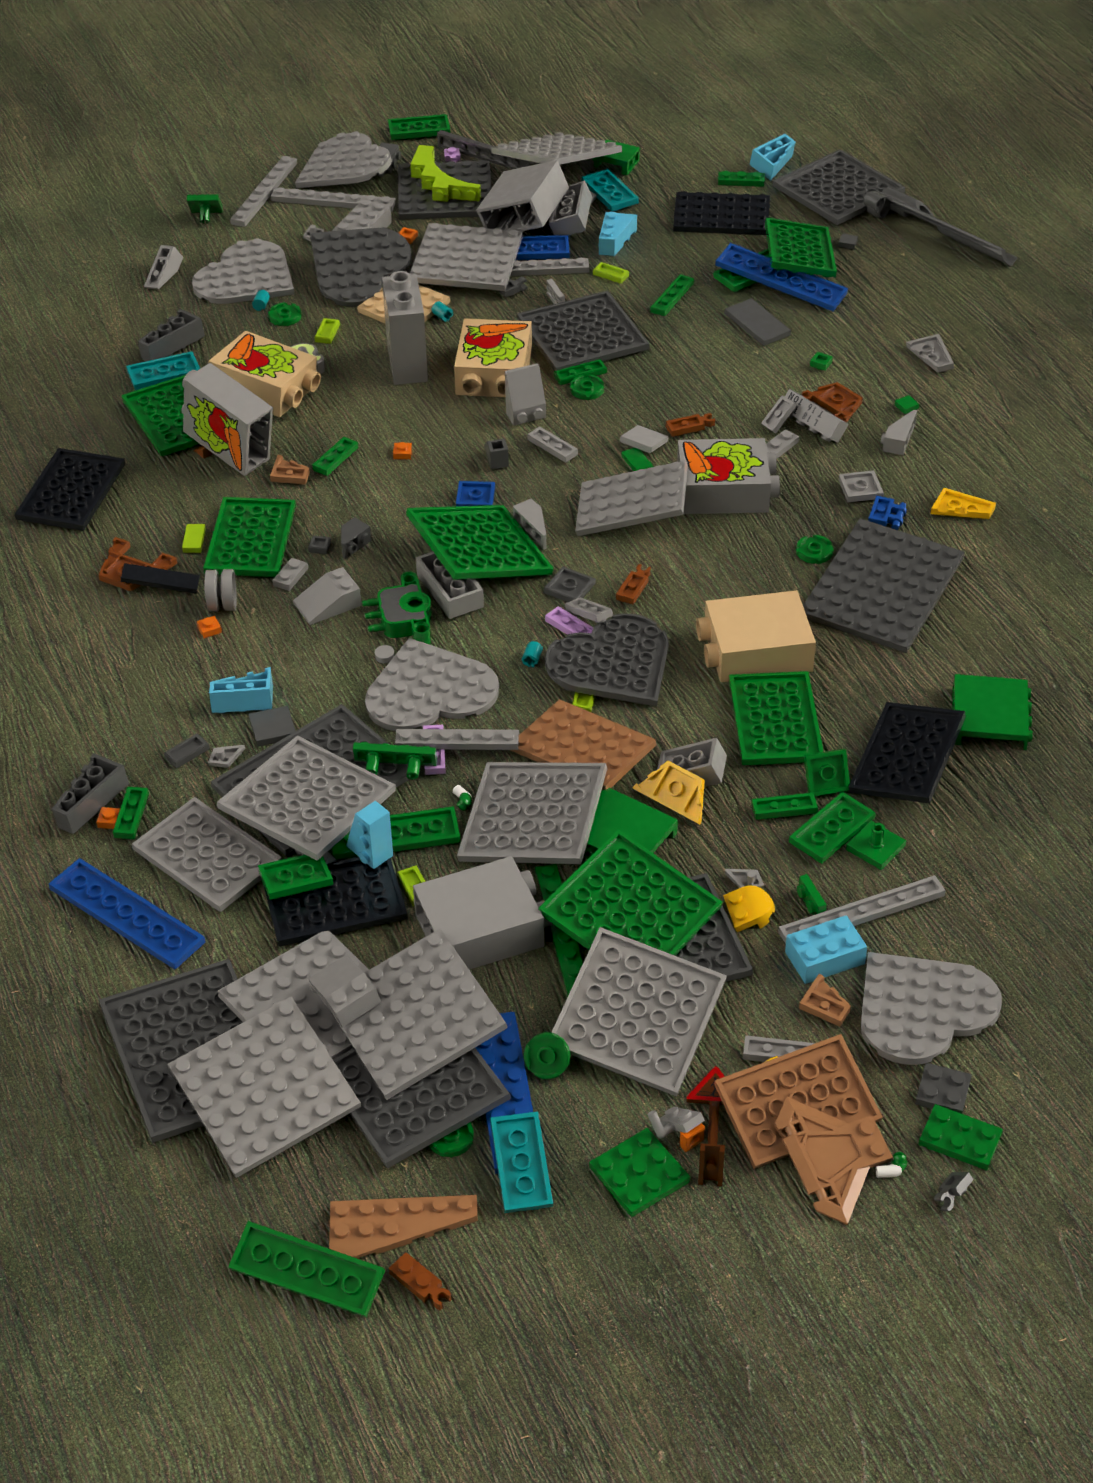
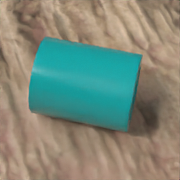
[252,290,270,311]
[431,301,453,322]
[522,641,543,667]

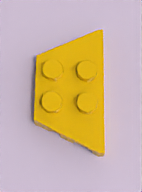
[632,760,705,825]

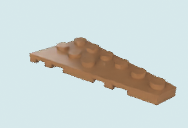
[329,1195,478,1259]

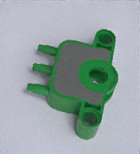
[362,572,432,645]

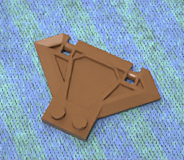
[775,1096,893,1225]

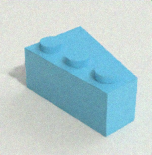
[749,134,796,181]
[599,212,637,256]
[209,667,273,713]
[346,801,393,869]

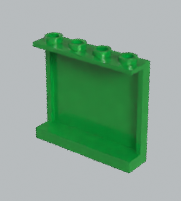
[952,674,1033,750]
[584,788,678,859]

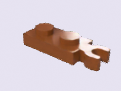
[665,413,715,437]
[616,564,651,605]
[388,1252,452,1310]

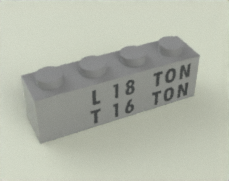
[785,389,849,443]

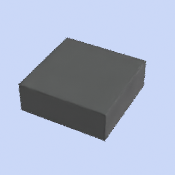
[838,234,858,249]
[308,535,331,554]

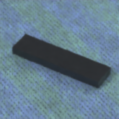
[121,563,200,594]

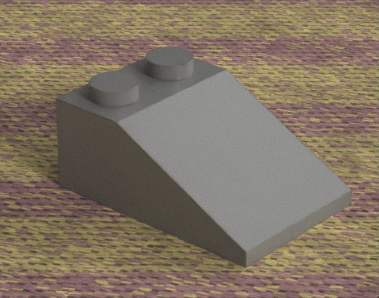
[505,363,546,426]
[293,567,361,625]
[657,738,727,787]
[308,955,382,1028]

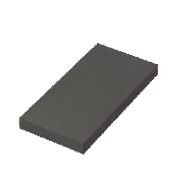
[724,298,791,346]

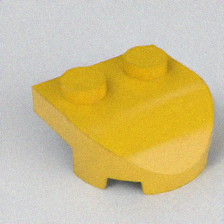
[723,885,775,932]

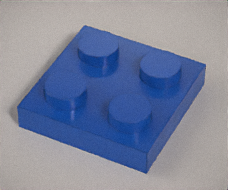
[456,481,495,506]

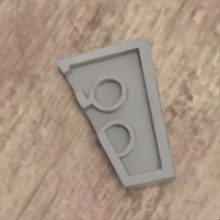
[906,334,954,373]

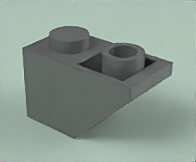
[484,439,509,469]
[341,517,372,559]

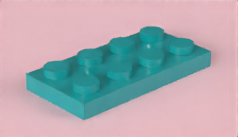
[581,169,639,212]
[126,351,200,390]
[490,1111,553,1213]

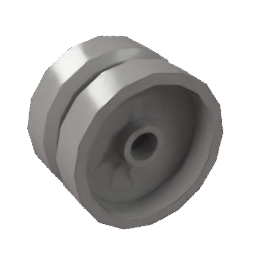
[204,569,237,612]

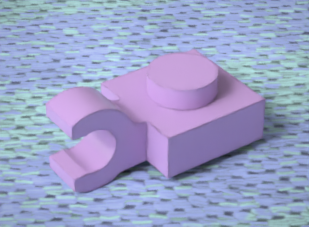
[444,147,460,162]

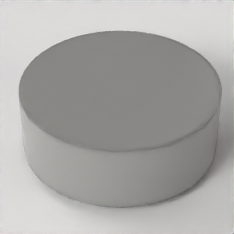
[375,645,395,663]

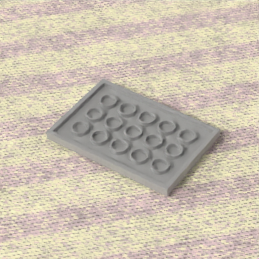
[575,460,688,536]
[132,797,283,912]

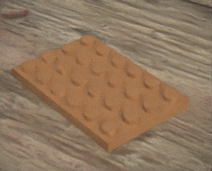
[510,699,656,790]
[714,1034,883,1169]

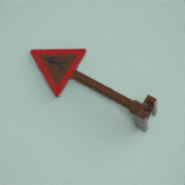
[686,1066,725,1186]

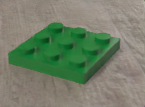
[589,1128,691,1218]

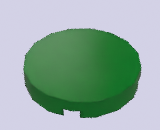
[268,302,302,326]
[570,375,604,400]
[796,535,834,564]
[524,1032,571,1080]
[429,1122,474,1157]

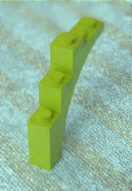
[410,145,481,202]

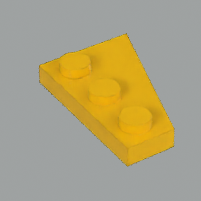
[930,488,996,519]

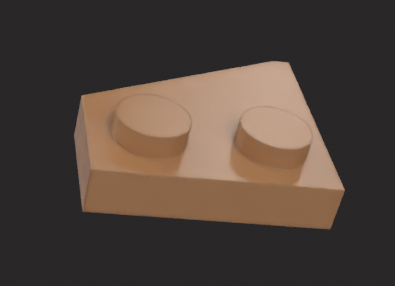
[270,455,310,484]
[799,974,851,1027]

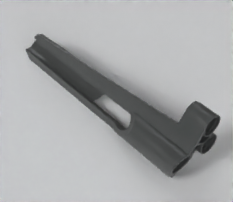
[863,187,1017,266]

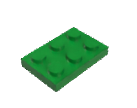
[258,854,333,900]
[918,1104,1003,1171]

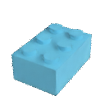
[785,915,867,984]

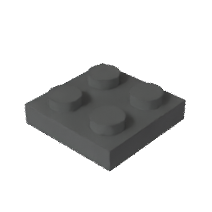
[915,1063,972,1114]

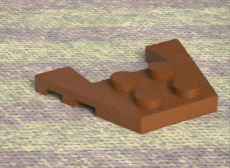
[802,382,863,423]
[99,537,177,591]

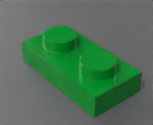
[797,874,827,915]

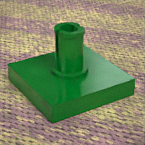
[187,194,223,223]
[804,748,850,796]
[846,820,906,870]

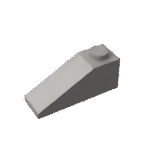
[144,245,183,290]
[880,410,917,455]
[513,499,547,550]

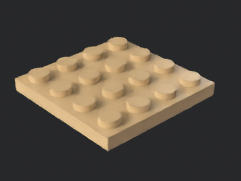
[357,284,450,323]

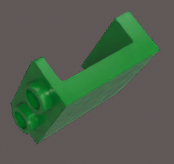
[592,140,640,175]

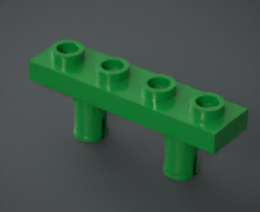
[353,742,437,780]

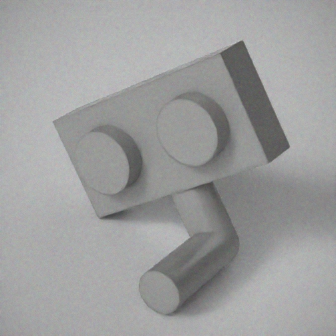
[647,1107,705,1138]

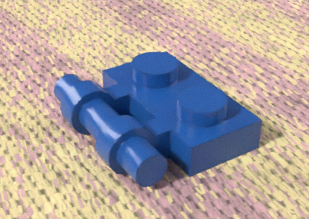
[868,496,907,530]

